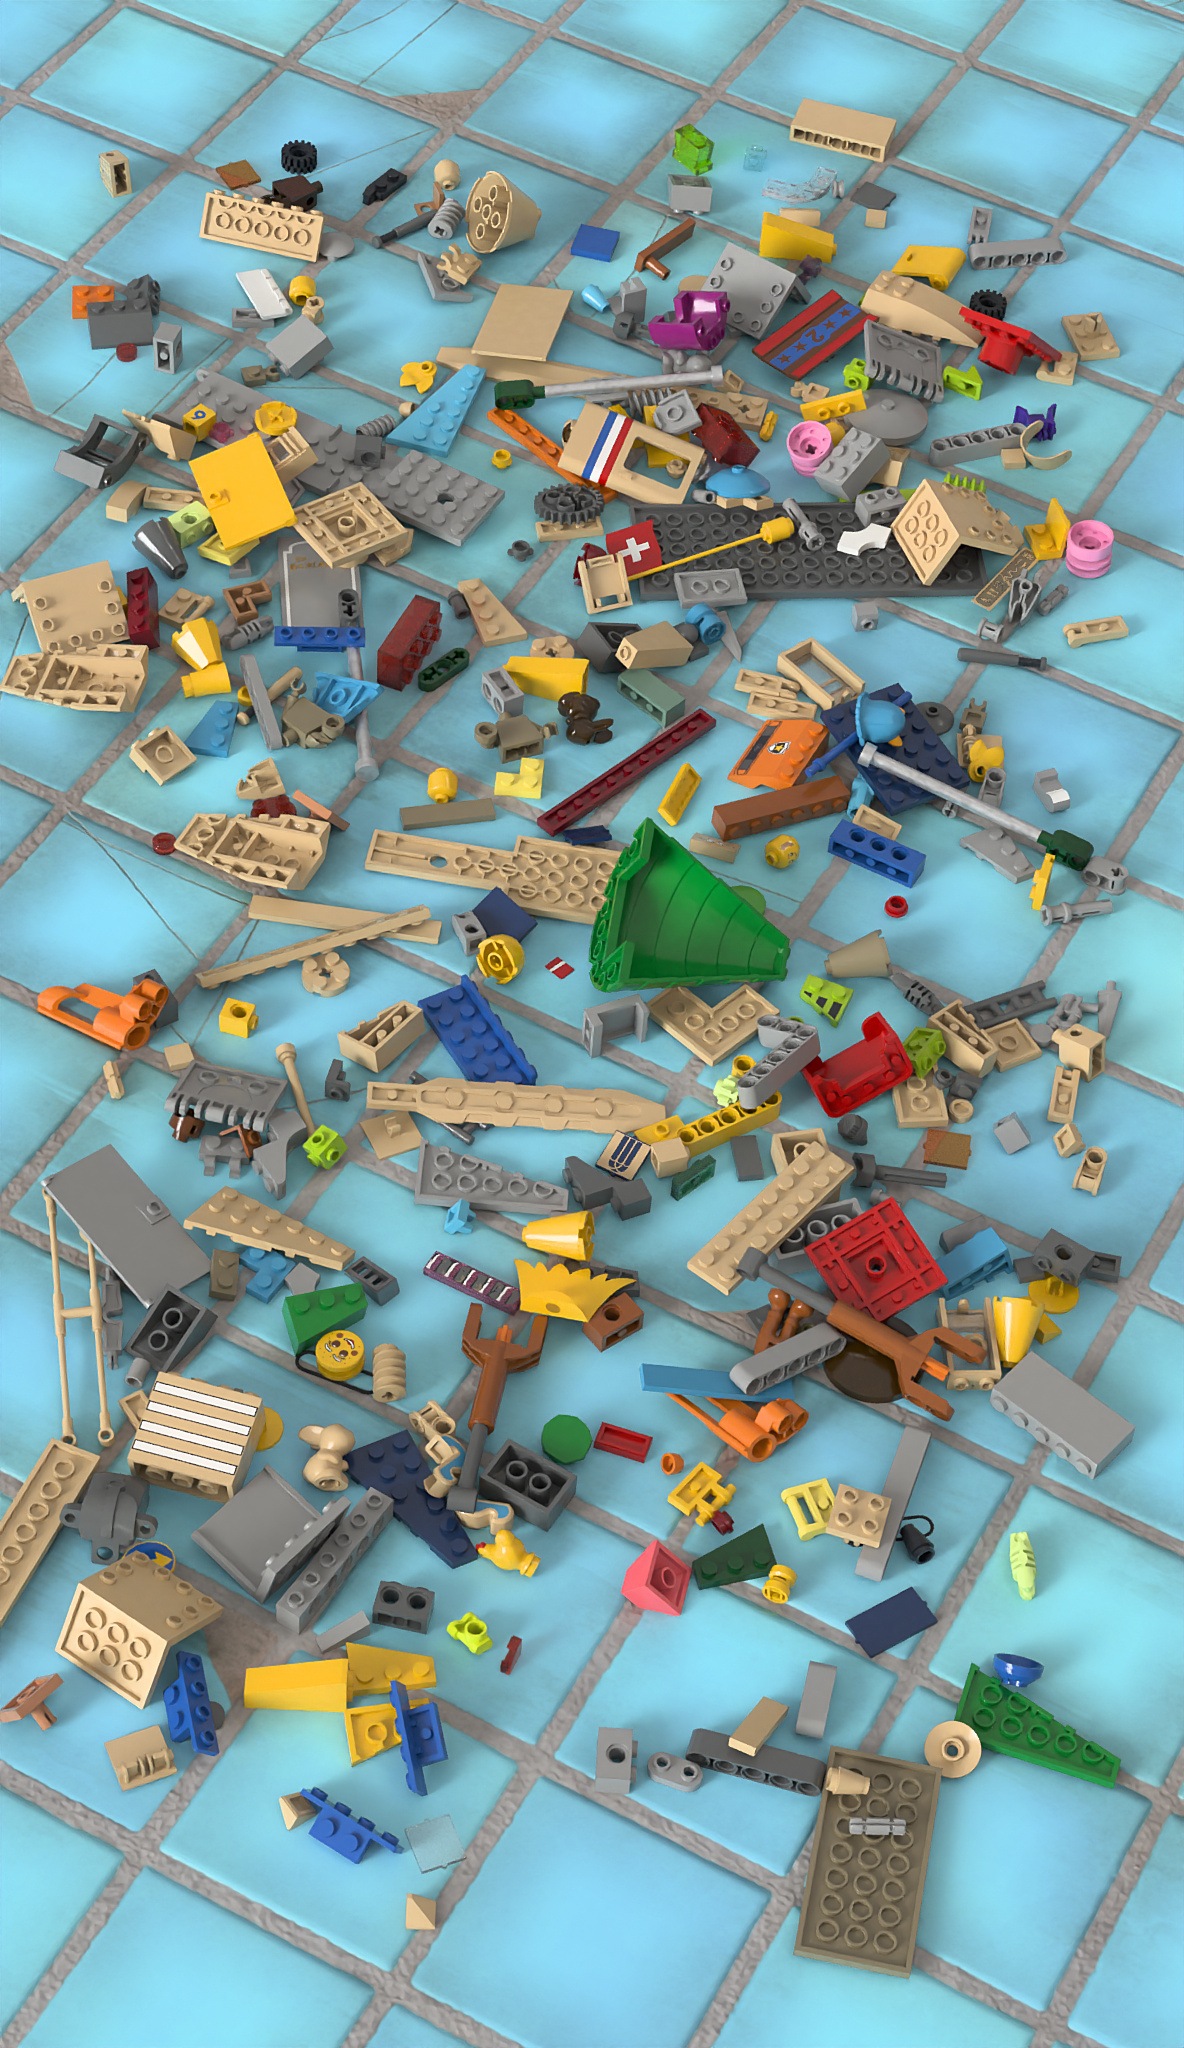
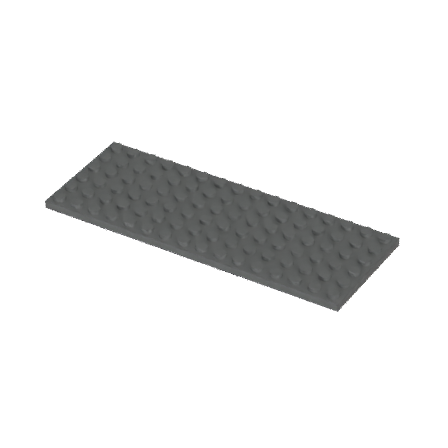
[629,501,988,601]

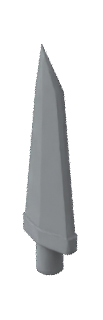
[710,607,742,663]
[1097,980,1122,1041]

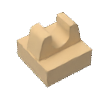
[1053,1122,1086,1158]

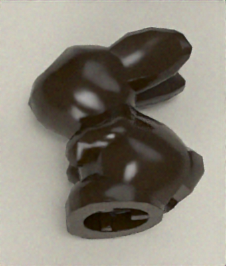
[557,691,614,746]

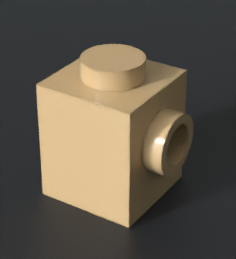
[650,1137,691,1178]

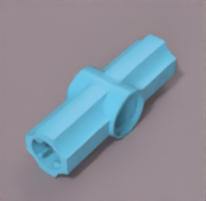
[847,771,875,820]

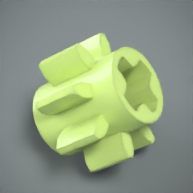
[713,1075,740,1107]

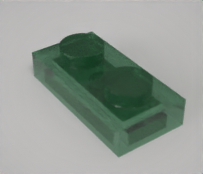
[671,1154,716,1201]

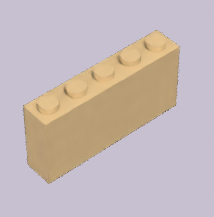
[789,98,897,163]

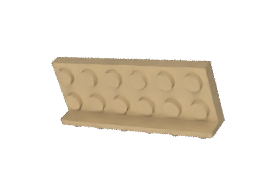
[199,189,328,262]

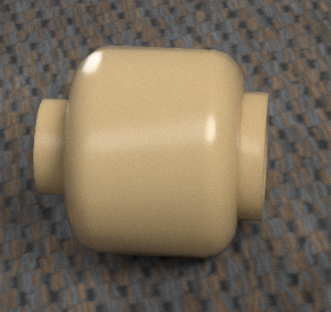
[434,159,461,191]

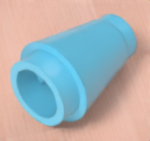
[581,284,611,314]

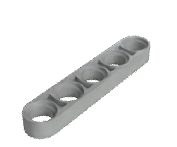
[240,654,282,750]

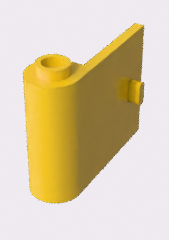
[891,245,966,291]

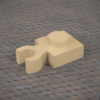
[790,380,830,403]

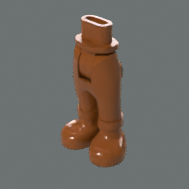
[754,1288,815,1355]

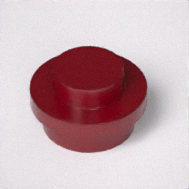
[710,1510,734,1536]

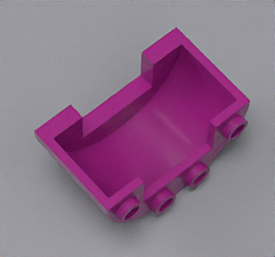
[648,291,730,351]

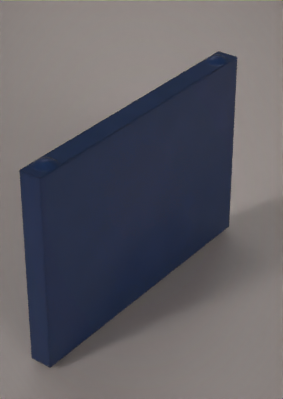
[472,886,538,943]

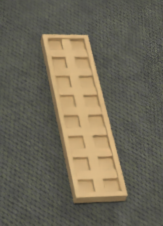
[687,1141,855,1296]

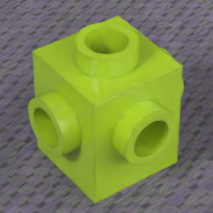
[843,358,875,391]
[303,1124,348,1170]

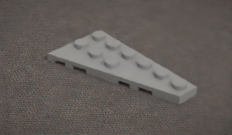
[414,1138,569,1215]

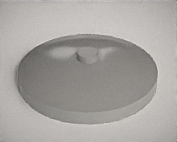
[844,389,928,446]

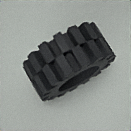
[281,140,317,175]
[969,289,1007,321]

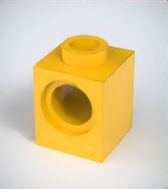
[219,998,259,1039]

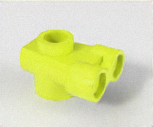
[447,1612,493,1655]

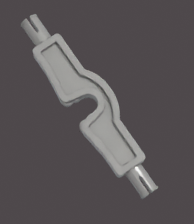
[101,1267,123,1370]

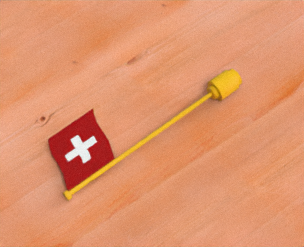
[605,517,794,581]

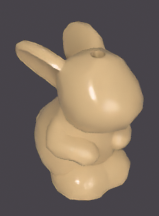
[298,1423,356,1492]

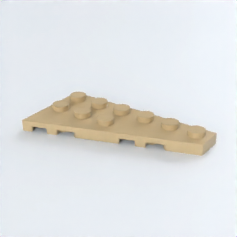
[183,1186,356,1271]

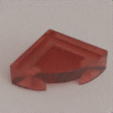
[500,1635,522,1675]

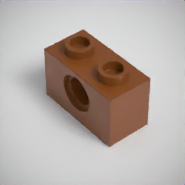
[582,1292,644,1352]

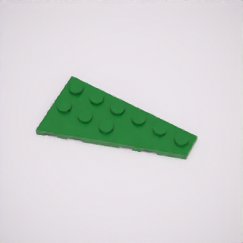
[954,1663,1121,1789]

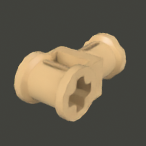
[302,296,325,326]

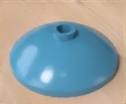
[706,465,770,498]

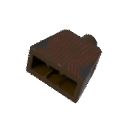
[272,175,323,212]

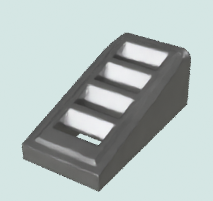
[344,1256,400,1306]

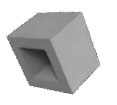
[851,601,879,632]

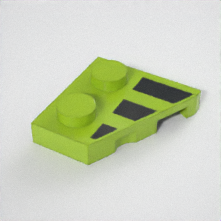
[799,974,854,1028]

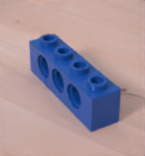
[828,819,926,888]

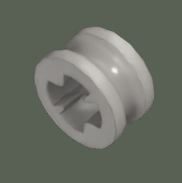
[832,180,844,198]

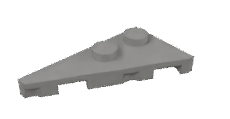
[417,251,473,303]

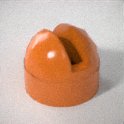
[661,1453,685,1475]

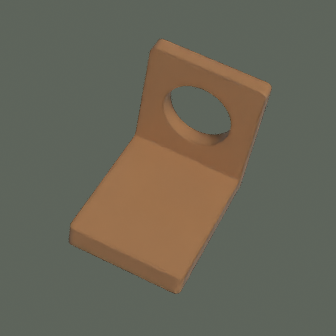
[414,181,445,216]

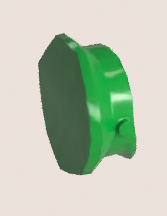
[541,1415,593,1465]

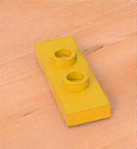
[800,389,867,422]
[657,763,702,826]

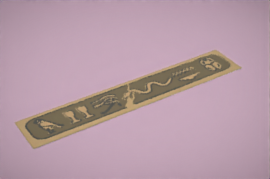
[971,546,1039,611]

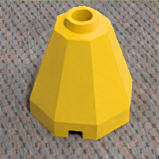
[171,617,223,671]

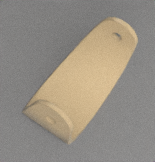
[1020,420,1072,471]

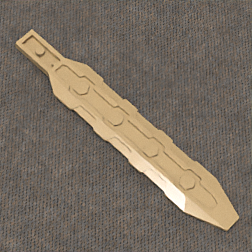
[366,1077,666,1134]

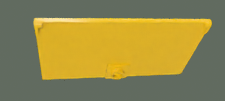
[188,432,298,551]

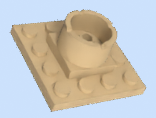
[292,482,408,569]

